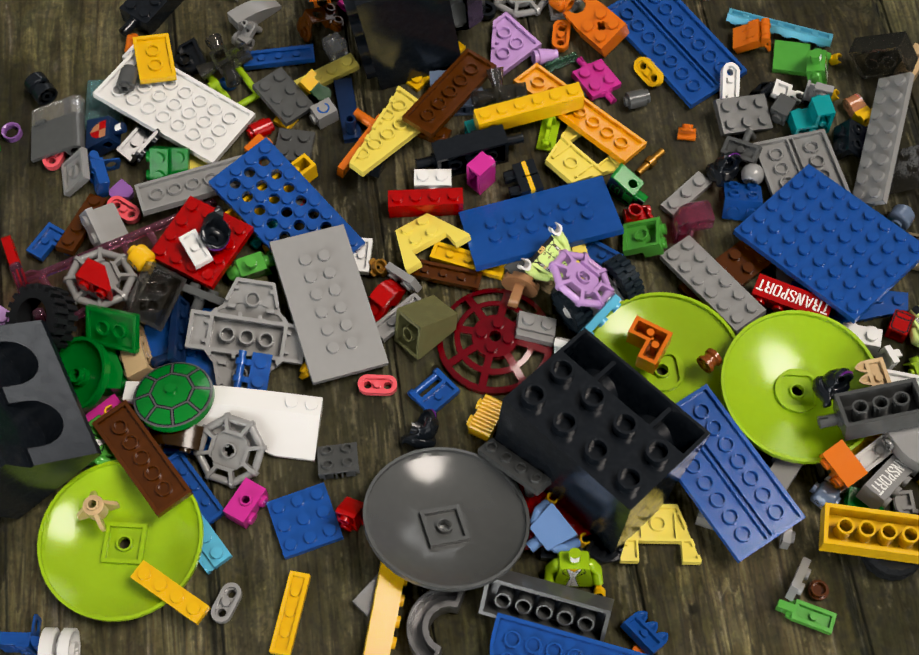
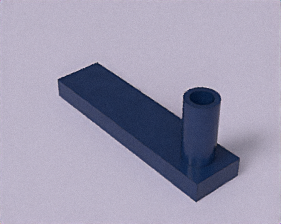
[334,77,362,143]
[151,294,190,368]

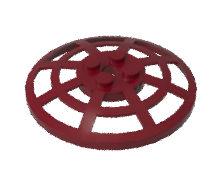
[437,288,553,396]

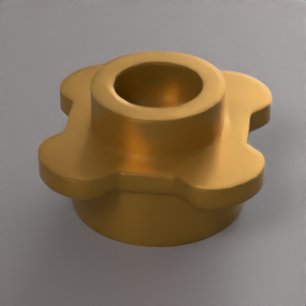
[369,258,387,277]

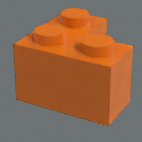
[626,316,673,375]
[819,439,868,491]

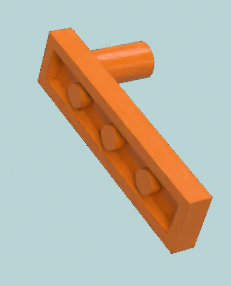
[337,108,380,178]

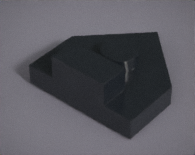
[174,37,209,75]

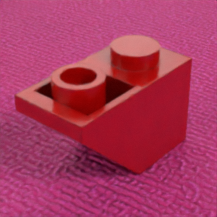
[75,258,114,301]
[335,496,364,532]

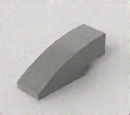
[227,0,282,31]

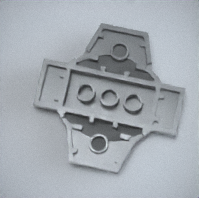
[185,277,304,388]

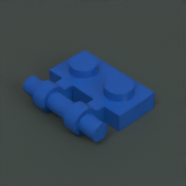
[232,350,273,391]

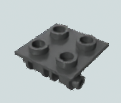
[317,442,360,480]

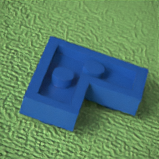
[26,222,70,262]

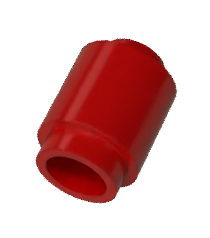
[246,118,275,140]

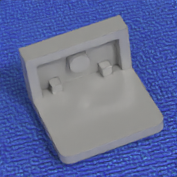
[79,203,128,250]

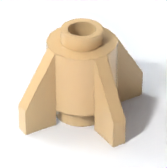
[77,491,120,532]

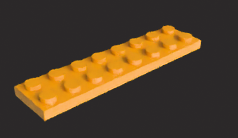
[513,63,647,165]

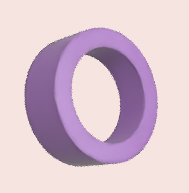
[1,122,23,143]

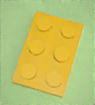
[132,33,177,85]

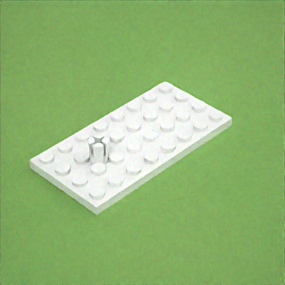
[93,50,256,164]

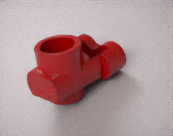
[622,203,654,223]

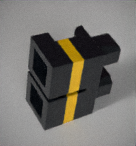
[503,158,544,198]

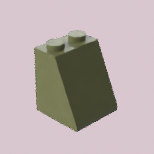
[394,295,458,360]

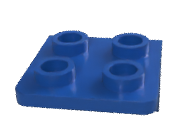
[722,181,763,221]

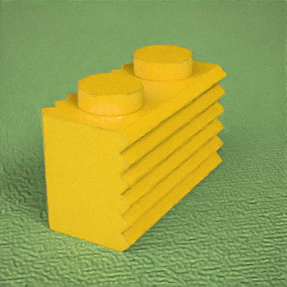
[466,394,502,442]

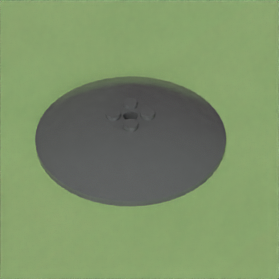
[362,447,530,592]

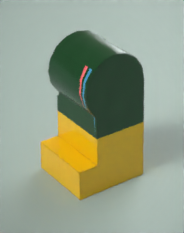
[298,69,331,102]

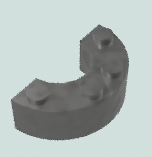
[407,589,465,655]

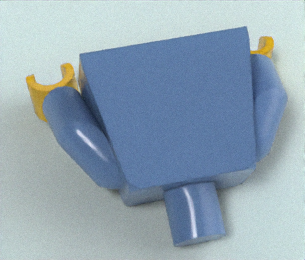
[526,492,590,554]

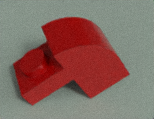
[369,279,406,322]

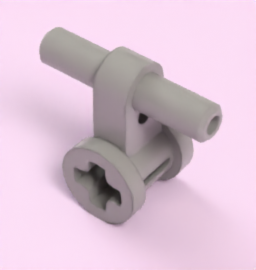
[231,19,263,52]

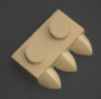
[854,357,891,387]

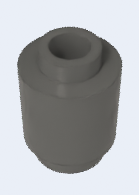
[116,64,139,92]
[623,88,651,110]

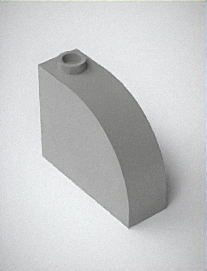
[882,426,919,472]

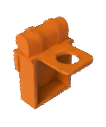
[733,18,771,54]

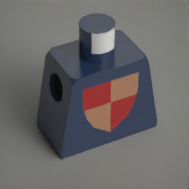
[85,116,127,157]

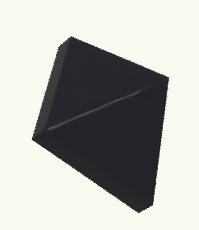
[750,81,774,98]

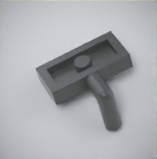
[720,128,763,163]

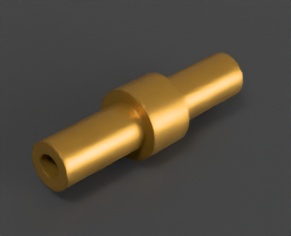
[635,148,665,176]

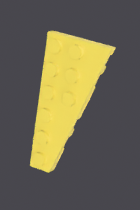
[349,85,421,177]

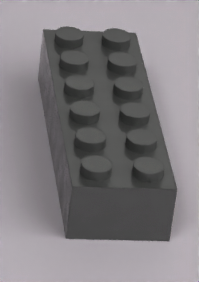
[478,570,614,642]

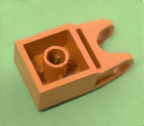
[563,0,630,58]

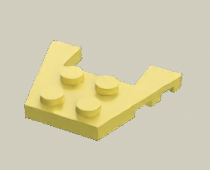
[545,125,620,184]
[395,213,471,274]
[619,504,702,565]

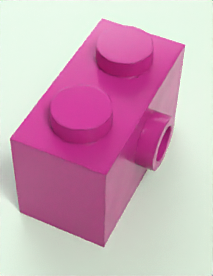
[466,151,496,195]
[223,477,269,529]

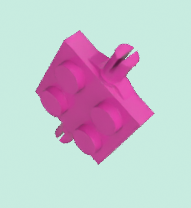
[571,56,622,104]

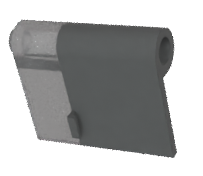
[31,95,85,163]

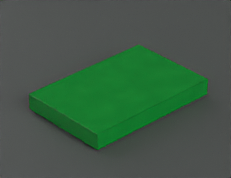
[85,304,140,354]

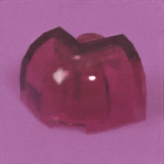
[670,200,715,244]

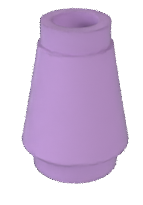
[531,48,559,65]

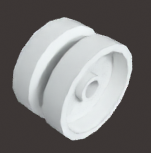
[38,627,81,655]

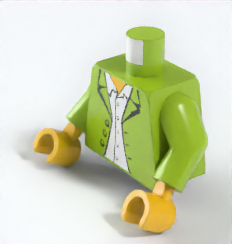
[544,548,606,597]

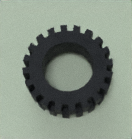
[5,283,79,353]

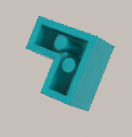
[787,94,836,135]

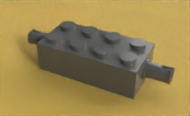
[817,378,919,441]

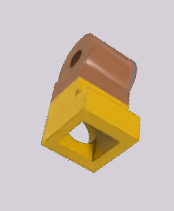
[842,93,872,127]

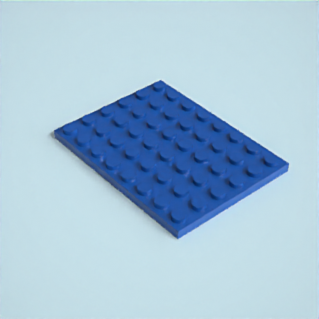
[733,164,919,324]

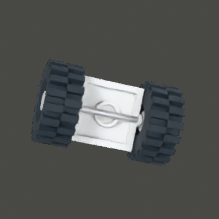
[551,253,645,335]

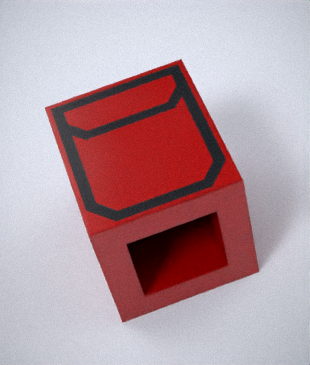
[884,309,915,344]

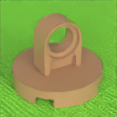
[501,271,540,309]

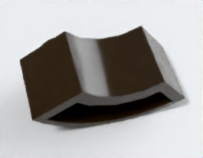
[148,425,204,454]

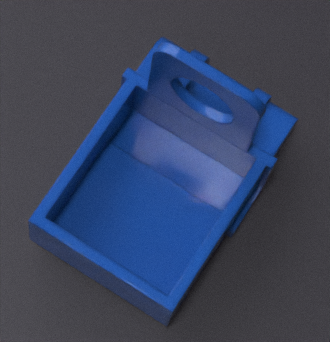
[88,150,121,197]
[0,614,42,655]

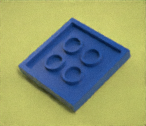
[266,482,344,560]

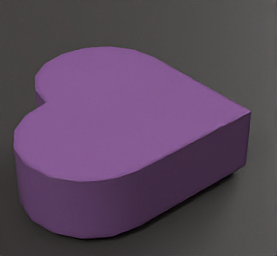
[109,179,134,200]

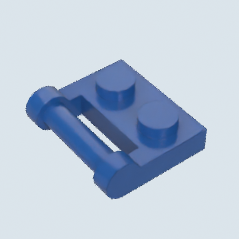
[407,368,460,413]

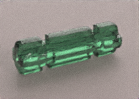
[545,52,578,72]

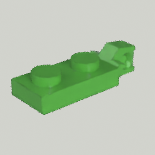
[775,599,837,635]

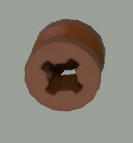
[697,348,723,374]

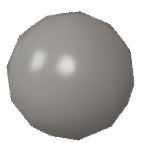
[741,163,764,185]

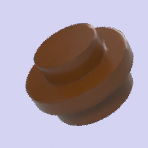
[807,580,829,601]

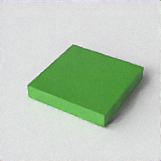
[772,40,811,76]

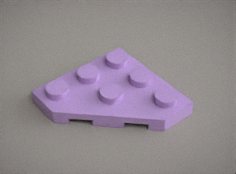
[490,12,542,77]

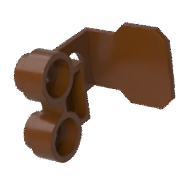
[297,3,344,42]

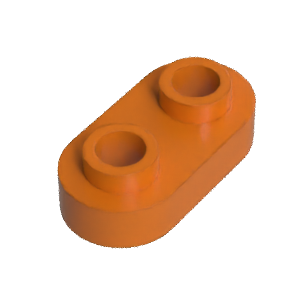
[551,19,571,52]

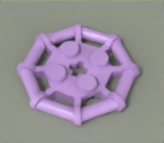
[548,249,614,310]

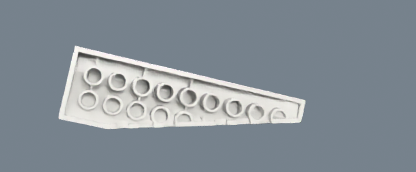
[122,381,323,462]

